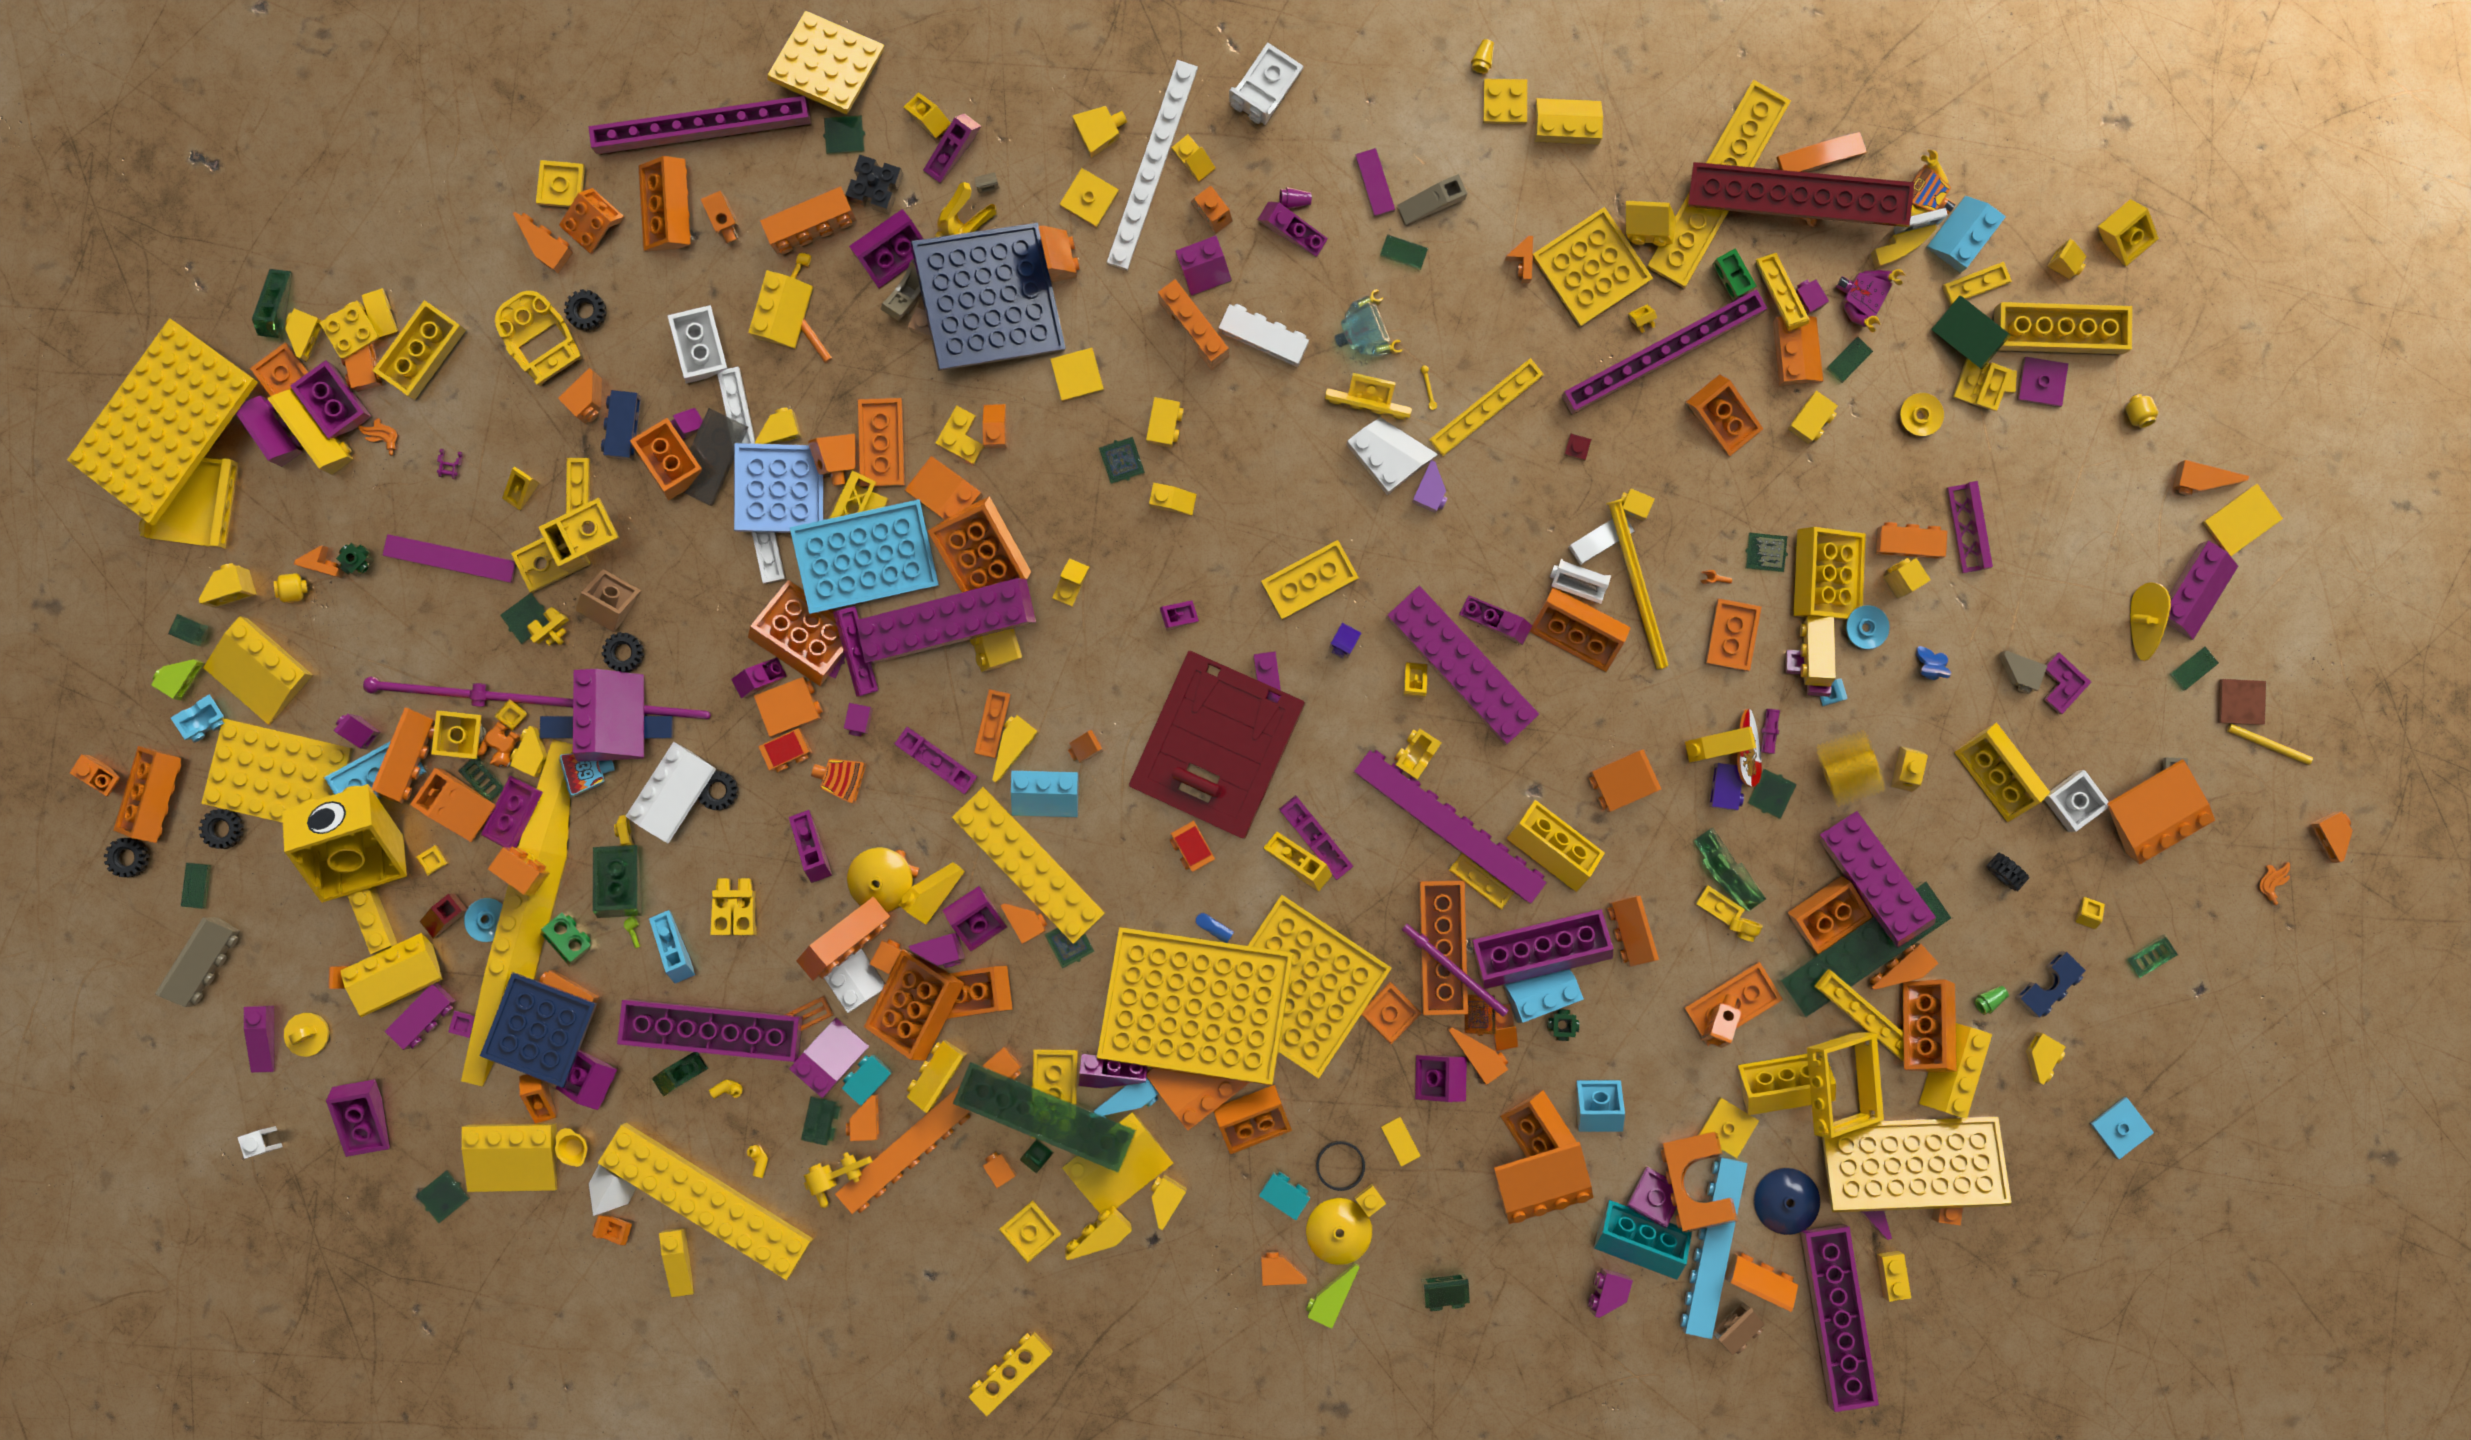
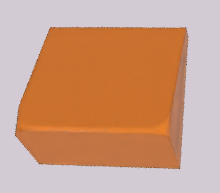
[329,966,349,989]

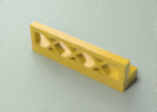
[829,471,876,519]

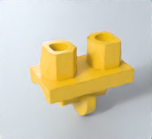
[527,607,569,646]

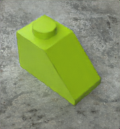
[151,659,204,700]

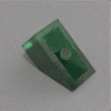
[652,1052,708,1097]

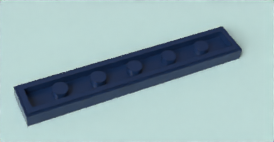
[540,716,673,739]

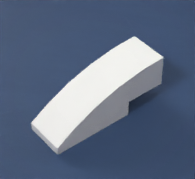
[1569,518,1634,565]

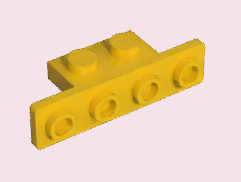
[1325,373,1412,419]

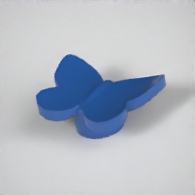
[1916,646,1951,680]

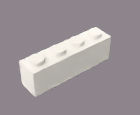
[1219,304,1309,368]

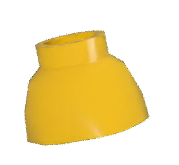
[555,1128,588,1167]

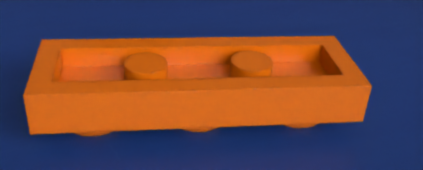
[974,689,1011,758]

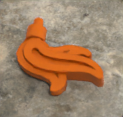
[358,418,398,456]
[2259,862,2290,905]

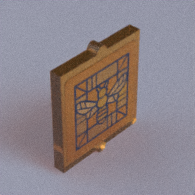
[1465,995,1496,1036]

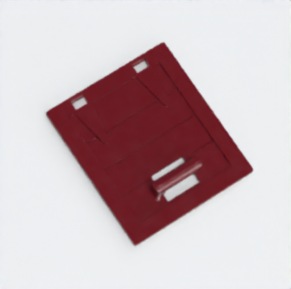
[1129,651,1306,839]

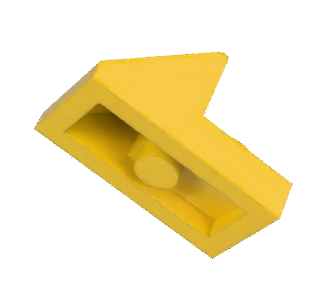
[1171,134,1216,182]
[1052,558,1090,607]

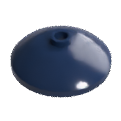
[1753,1168,1820,1235]

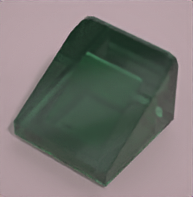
[1020,1139,1053,1173]

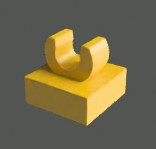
[1628,304,1657,333]

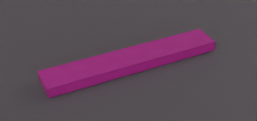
[383,534,516,583]

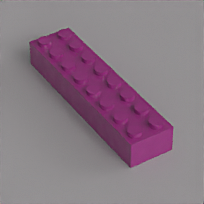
[856,578,1036,663]
[1386,585,1539,745]
[617,999,803,1062]
[1801,1224,1879,1412]

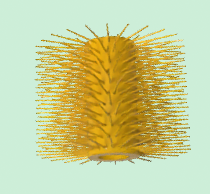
[1817,730,1885,807]

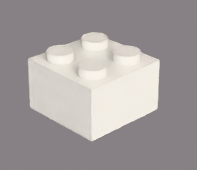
[2044,770,2108,832]

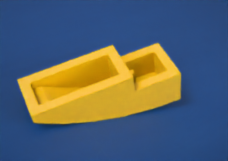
[1871,224,1937,270]

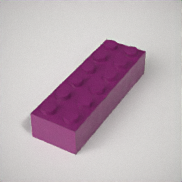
[1820,811,1936,948]
[1473,909,1614,989]

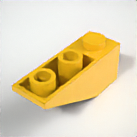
[1065,1205,1132,1260]

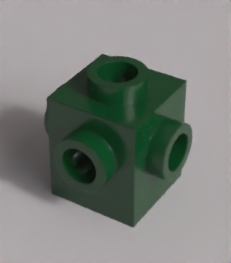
[336,543,374,576]
[1547,1009,1579,1041]

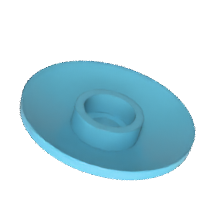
[1846,605,1890,649]
[464,898,503,942]

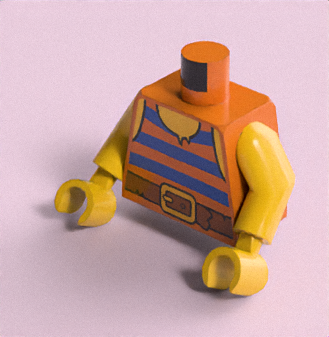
[1911,149,1956,216]

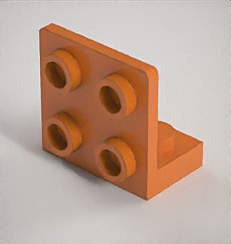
[559,188,625,253]

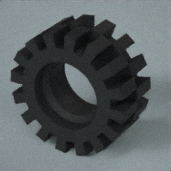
[564,289,607,331]
[601,632,644,672]
[698,770,739,811]
[198,809,244,849]
[104,838,150,878]
[1986,852,2030,892]

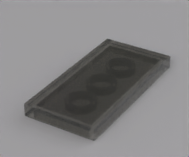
[683,408,749,506]

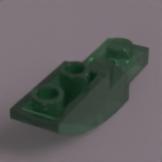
[1694,828,1766,911]

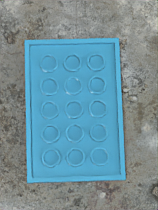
[789,499,939,614]

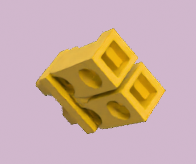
[710,878,757,935]

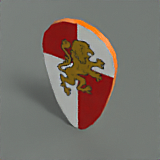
[1733,709,1762,787]

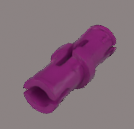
[1761,709,1780,754]

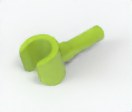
[624,916,640,948]

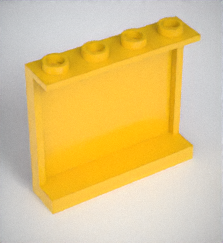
[138,458,238,549]

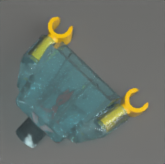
[1335,289,1403,356]

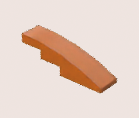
[1776,132,1867,172]

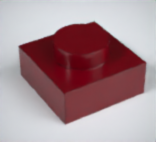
[1564,433,1592,461]

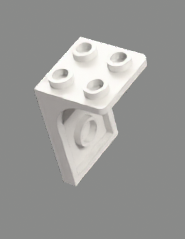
[1229,42,1304,125]

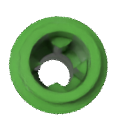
[1974,986,2009,1015]

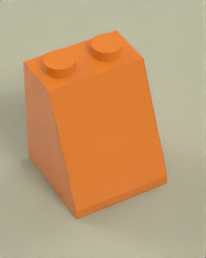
[1589,749,1662,812]

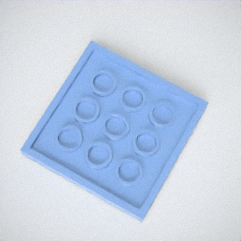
[734,443,823,533]

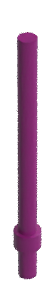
[1402,924,1509,1017]

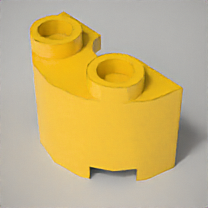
[1394,728,1442,779]

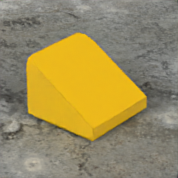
[2076,897,2105,929]

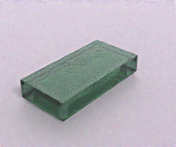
[1380,234,1428,270]
[1826,336,1873,383]
[2170,646,2219,691]
[181,863,210,909]

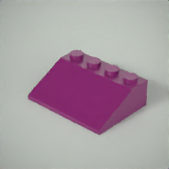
[573,669,644,762]

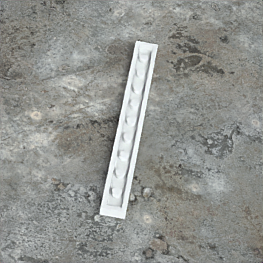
[1107,60,1198,271]
[718,367,785,584]

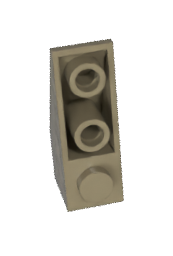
[1397,174,1467,225]

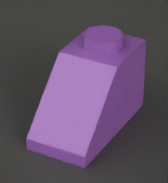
[1412,460,1447,513]

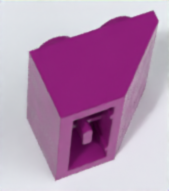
[1588,1268,1633,1318]

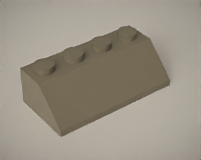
[155,917,240,1007]

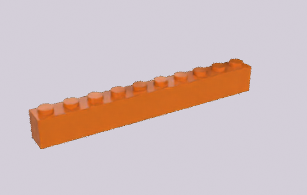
[835,1047,1022,1214]

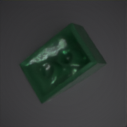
[593,845,642,918]

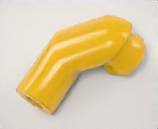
[747,1145,768,1178]

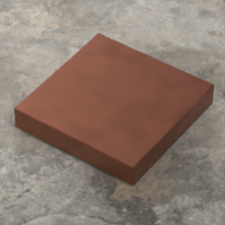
[2219,679,2266,725]

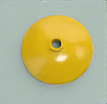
[847,847,913,912]
[1306,1198,1372,1265]

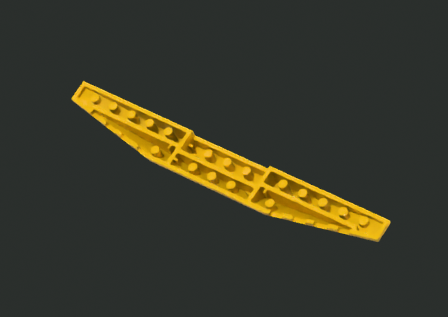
[461,739,573,1087]

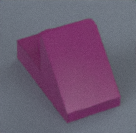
[670,408,707,441]

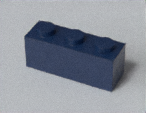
[601,390,641,461]

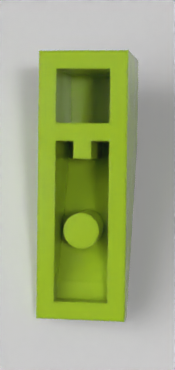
[1305,1263,1360,1329]

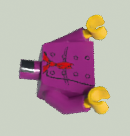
[1836,269,1905,333]

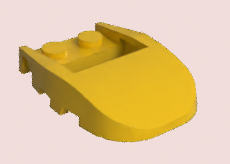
[495,291,582,386]

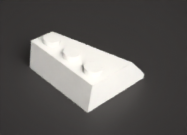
[1346,417,1438,495]

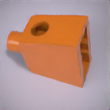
[808,434,855,486]

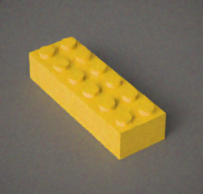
[1994,302,2132,354]

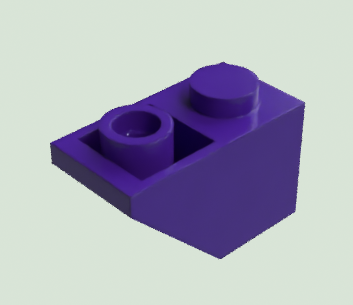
[1329,623,1361,659]

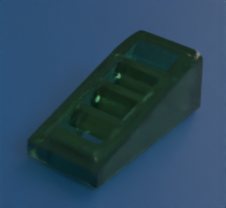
[458,756,504,801]
[2127,934,2178,978]

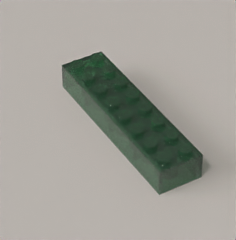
[1776,881,1951,1017]
[953,1062,1137,1173]

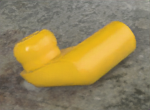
[709,1079,742,1099]

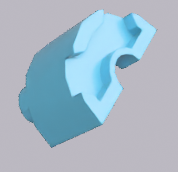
[171,694,224,743]

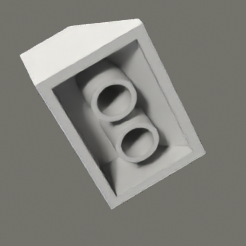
[668,305,727,383]
[824,949,885,1013]

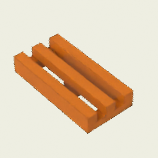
[784,995,834,1031]

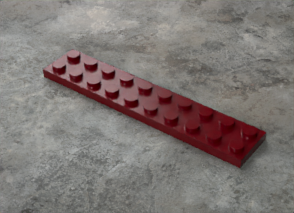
[1688,162,1915,227]

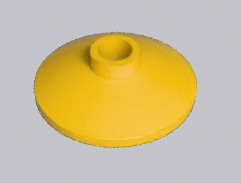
[1900,393,1944,436]

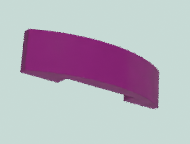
[894,727,978,795]

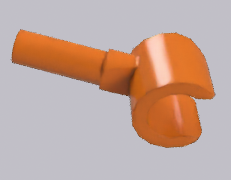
[1700,570,1732,584]

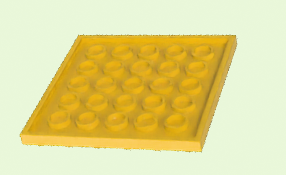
[1248,894,1392,1079]

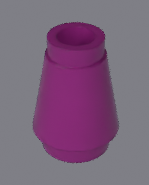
[1279,187,1312,209]

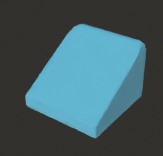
[1820,678,1848,706]

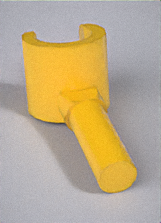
[790,253,811,279]

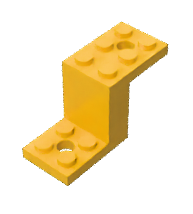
[511,498,619,593]

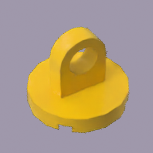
[283,1012,330,1057]

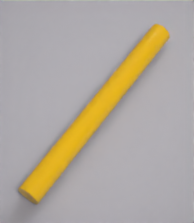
[2227,724,2313,765]

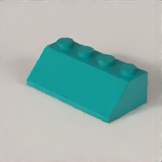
[1594,1200,1692,1280]

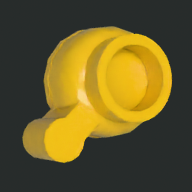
[1729,917,1763,942]

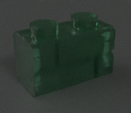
[801,1095,841,1146]

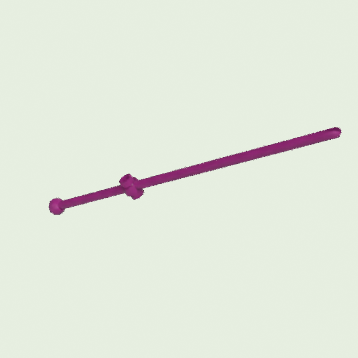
[363,676,711,719]

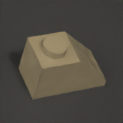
[1999,651,2047,694]

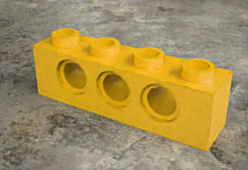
[968,1331,1053,1417]

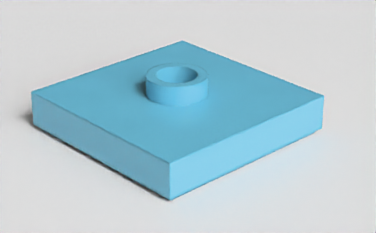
[2090,1097,2154,1159]

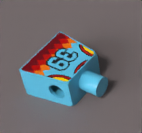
[559,753,615,798]

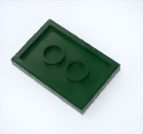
[1932,295,2011,369]

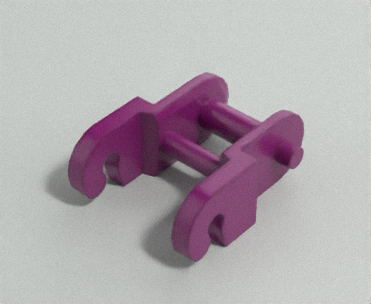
[437,449,463,479]

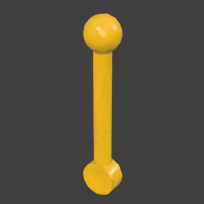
[1420,365,1437,410]

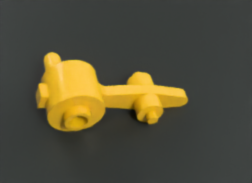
[803,1152,872,1208]

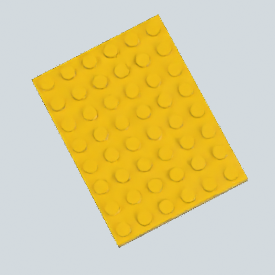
[67,318,258,526]
[1097,927,1294,1086]

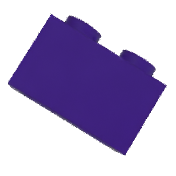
[1709,763,1745,811]

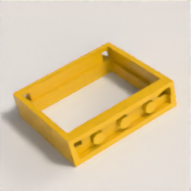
[1807,1031,1884,1138]

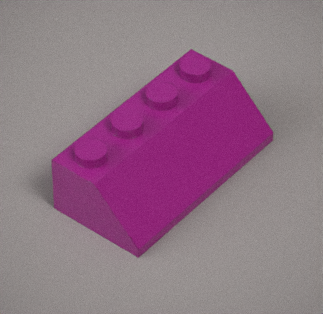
[2167,540,2239,640]

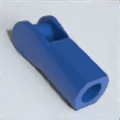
[1196,913,1234,943]

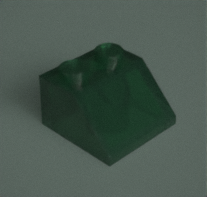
[1421,1274,1470,1311]

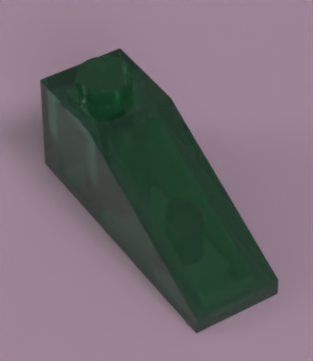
[252,269,292,338]

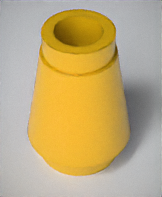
[1471,39,1494,74]

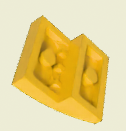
[1952,358,2012,411]

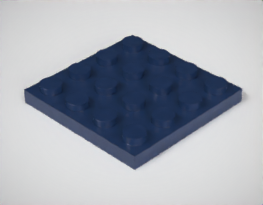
[480,972,597,1088]

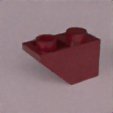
[419,894,467,939]

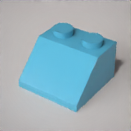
[1576,1080,1625,1132]

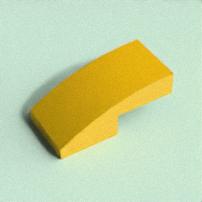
[361,288,398,338]

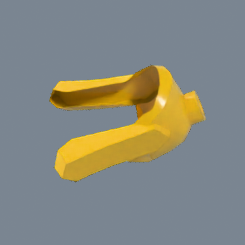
[935,182,997,237]

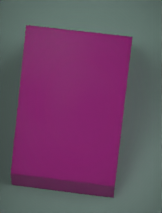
[1160,600,1199,631]

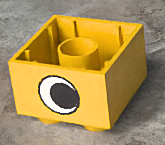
[282,784,407,903]

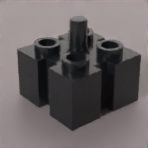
[845,154,903,215]

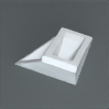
[589,1164,637,1216]

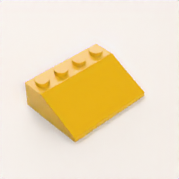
[1794,527,1866,620]
[203,616,313,725]
[1062,1111,1174,1213]
[462,1123,557,1192]

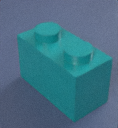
[842,1054,893,1106]
[1259,1171,1310,1220]

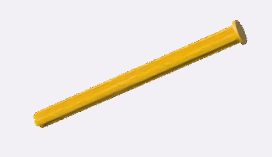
[1606,498,1669,669]

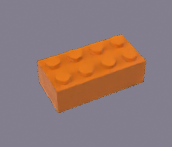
[760,186,856,254]
[796,897,890,981]

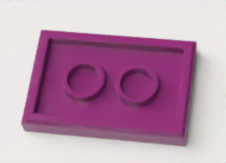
[481,775,543,848]

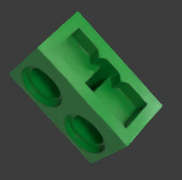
[1713,248,1757,302]
[540,913,591,966]

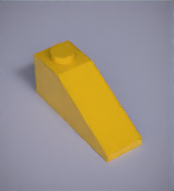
[992,715,1039,783]
[1685,726,1756,763]
[1263,832,1332,892]
[899,862,965,925]
[659,1227,694,1297]

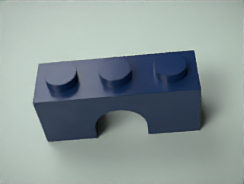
[2015,951,2086,1018]

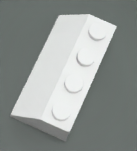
[626,742,716,843]

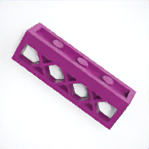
[1947,481,1993,573]

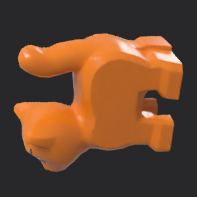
[477,721,520,768]

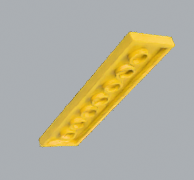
[952,787,1105,944]

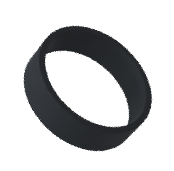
[1316,1141,1365,1191]

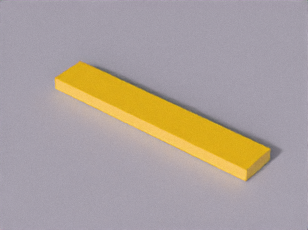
[1429,358,1544,457]
[1814,969,1904,1063]

